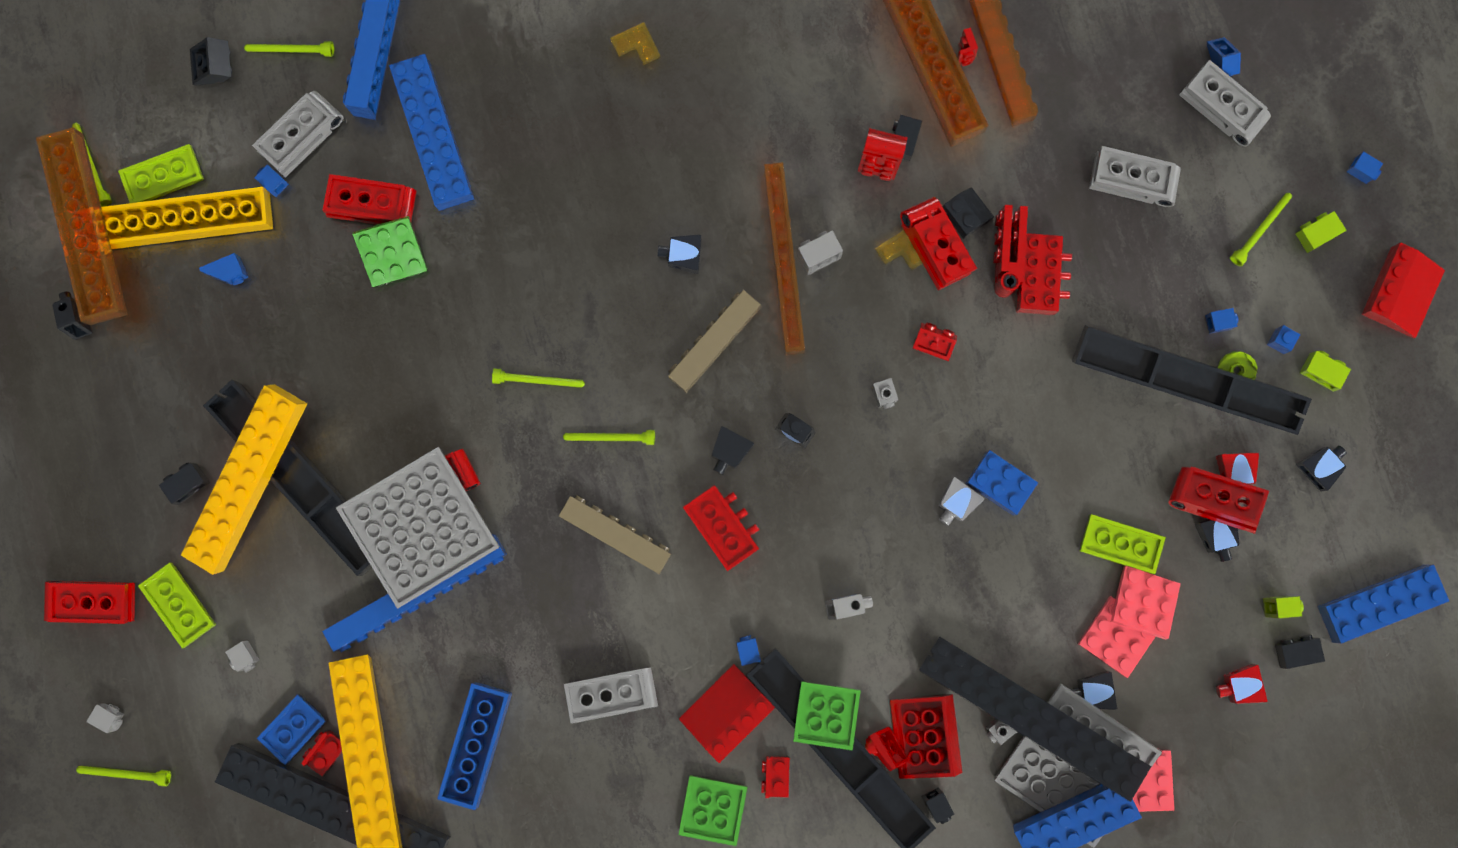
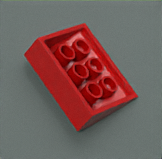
[1362,242,1445,338]
[679,664,775,763]
[890,694,962,779]

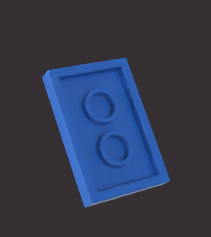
[257,694,327,765]

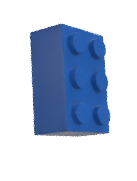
[965,450,1038,516]

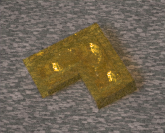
[610,22,660,65]
[875,230,923,271]

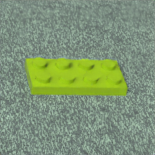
[118,144,204,203]
[1079,514,1166,574]
[138,563,216,648]

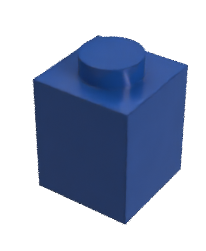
[1347,151,1383,184]
[254,164,289,197]
[1205,308,1238,334]
[1267,325,1301,354]
[736,635,761,666]

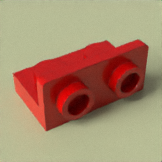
[956,27,978,66]
[913,322,957,361]
[301,730,342,777]
[761,756,790,798]

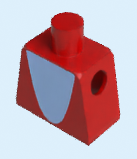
[1216,453,1259,485]
[1216,664,1268,704]

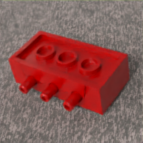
[1016,233,1072,315]
[683,485,759,572]

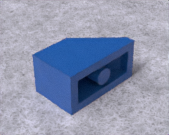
[1207,37,1241,77]
[199,253,248,285]

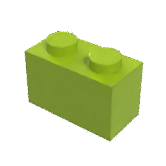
[1296,211,1347,253]
[1300,350,1351,392]
[1263,596,1304,618]

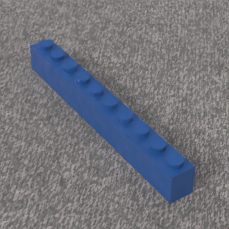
[322,534,507,653]

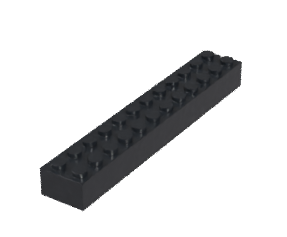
[1072,325,1312,435]
[203,380,372,576]
[919,637,1152,802]
[747,648,936,848]
[215,743,451,848]

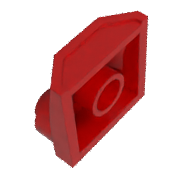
[865,726,909,771]

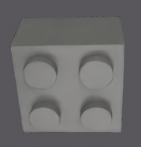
[797,230,843,276]

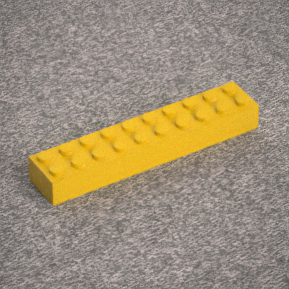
[73,187,273,252]
[181,384,308,575]
[329,654,402,848]

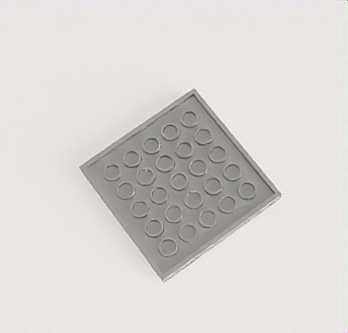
[336,447,500,609]
[994,683,1162,848]

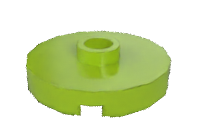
[1217,351,1257,379]

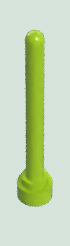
[244,41,335,57]
[72,123,112,207]
[1230,193,1292,266]
[492,368,585,387]
[563,430,655,445]
[76,766,171,787]

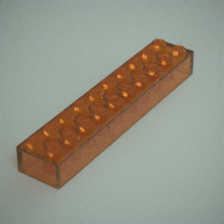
[883,0,989,147]
[36,127,128,325]

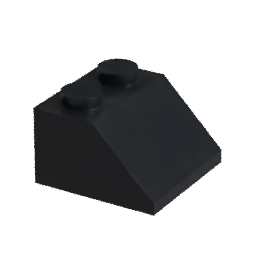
[190,37,232,86]
[943,187,994,239]

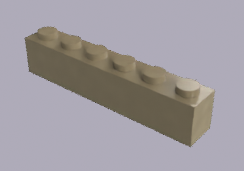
[668,290,761,393]
[559,495,672,574]

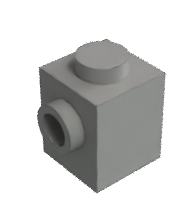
[872,378,898,409]
[225,641,259,673]
[87,703,124,733]
[985,719,1017,745]

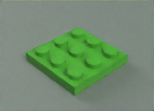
[353,216,427,287]
[793,681,861,750]
[679,775,747,846]

